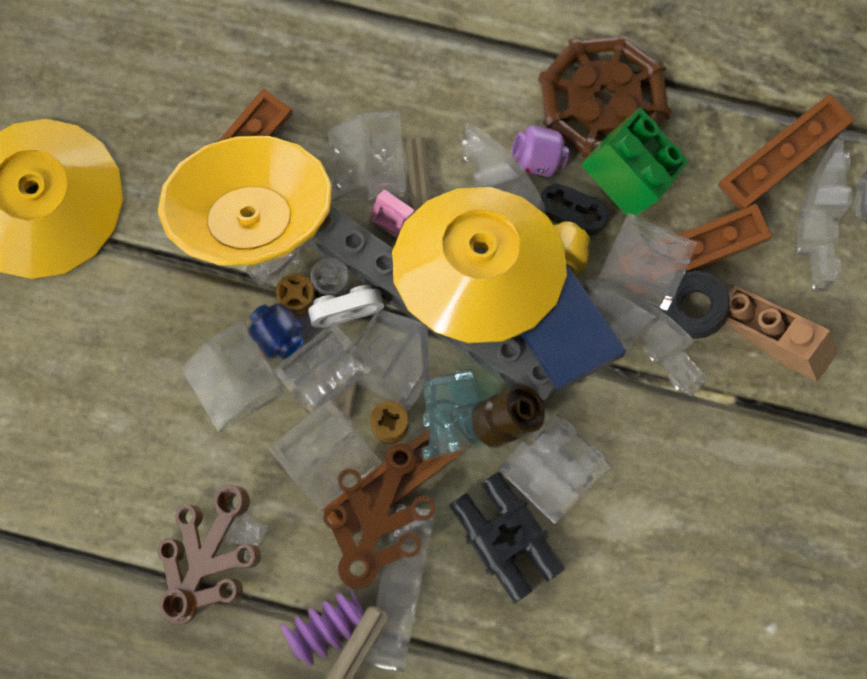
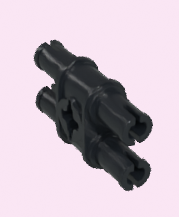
[449,471,565,604]

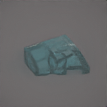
[422,369,485,460]

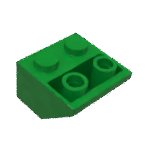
[581,107,689,220]

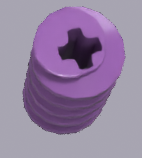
[280,588,364,666]

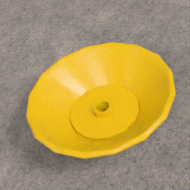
[0,119,123,279]
[158,136,332,266]
[392,187,567,343]

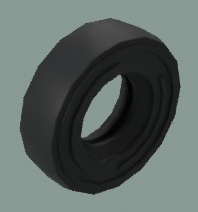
[662,271,730,339]

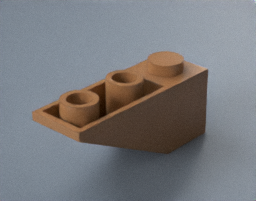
[725,285,838,382]

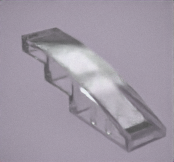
[365,504,435,672]

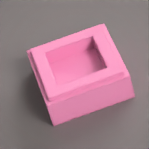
[370,189,414,238]

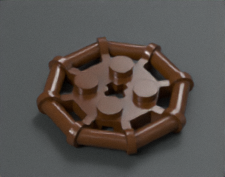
[538,33,672,158]

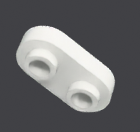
[308,285,384,328]

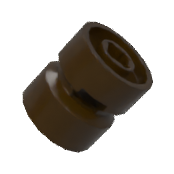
[471,384,545,448]

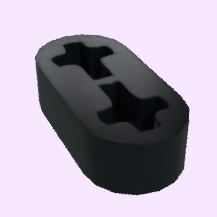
[539,183,608,236]

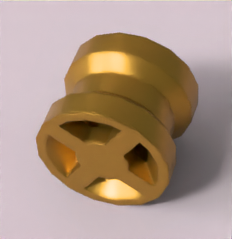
[276,273,316,317]
[370,401,409,444]

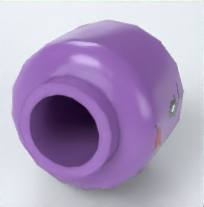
[511,125,569,178]

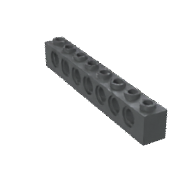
[305,205,557,407]

